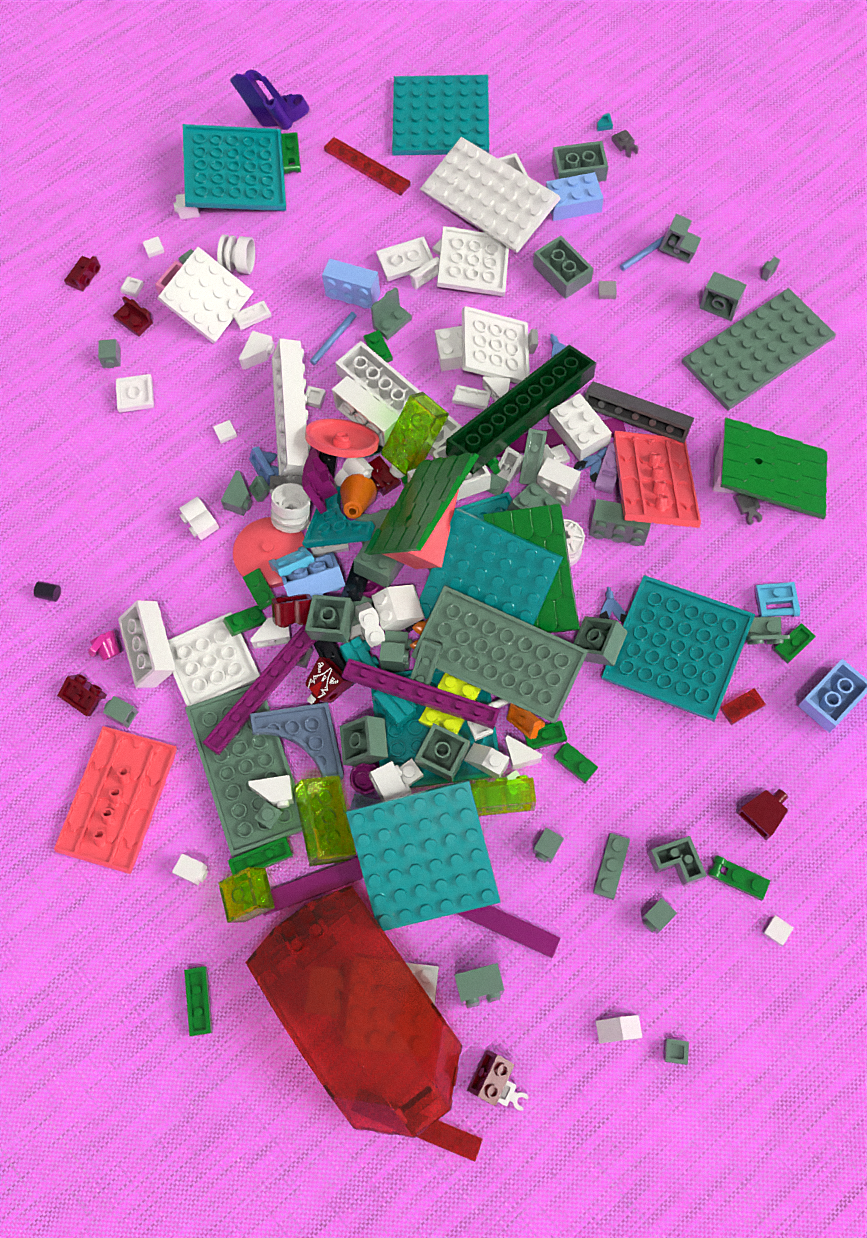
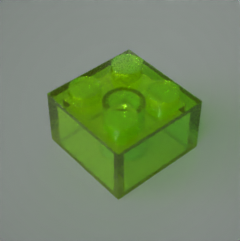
[218,867,275,923]

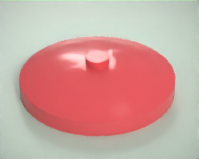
[305,419,379,458]
[233,517,308,588]

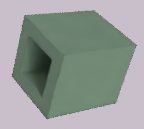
[98,339,121,368]
[103,696,138,728]
[533,828,564,863]
[641,898,677,934]

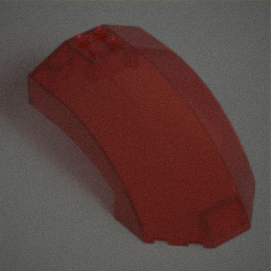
[245,885,462,1138]

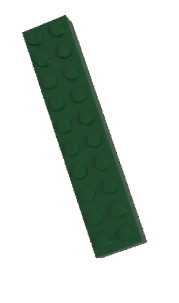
[446,344,596,474]

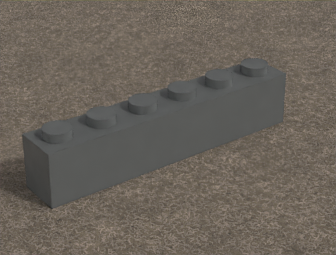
[584,381,694,443]

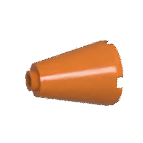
[340,474,377,519]

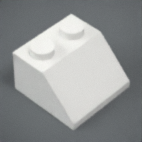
[372,584,425,631]

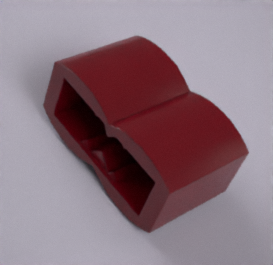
[271,594,312,628]

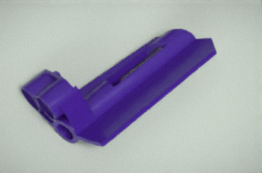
[230,70,309,130]

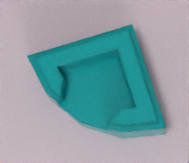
[597,113,613,132]

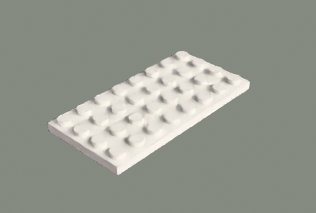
[420,137,560,253]

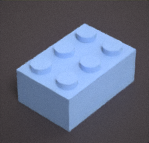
[546,172,604,221]
[322,259,380,309]
[281,552,346,597]
[798,659,867,733]

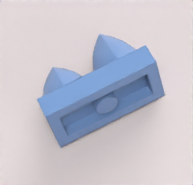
[249,446,278,486]

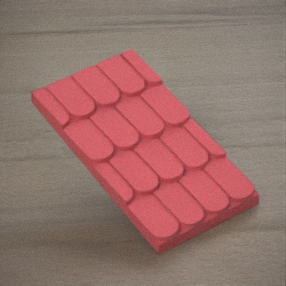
[613,431,701,528]
[54,726,177,874]

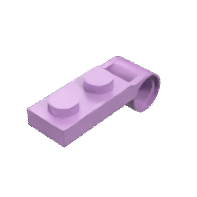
[594,443,618,494]

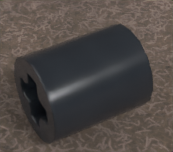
[34,581,61,602]

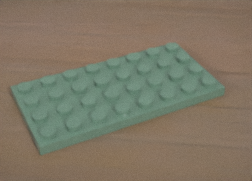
[682,288,836,411]
[411,585,588,724]
[185,685,310,857]

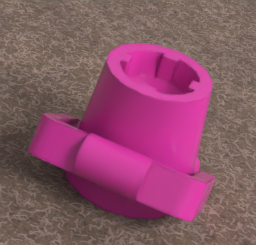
[88,631,121,661]

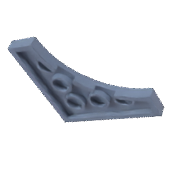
[249,702,344,783]

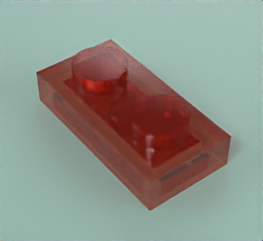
[720,688,766,726]

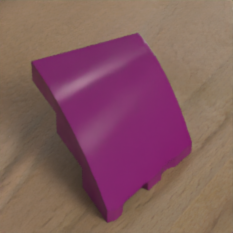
[302,448,338,514]

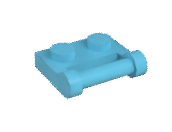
[268,546,315,577]
[755,582,800,617]

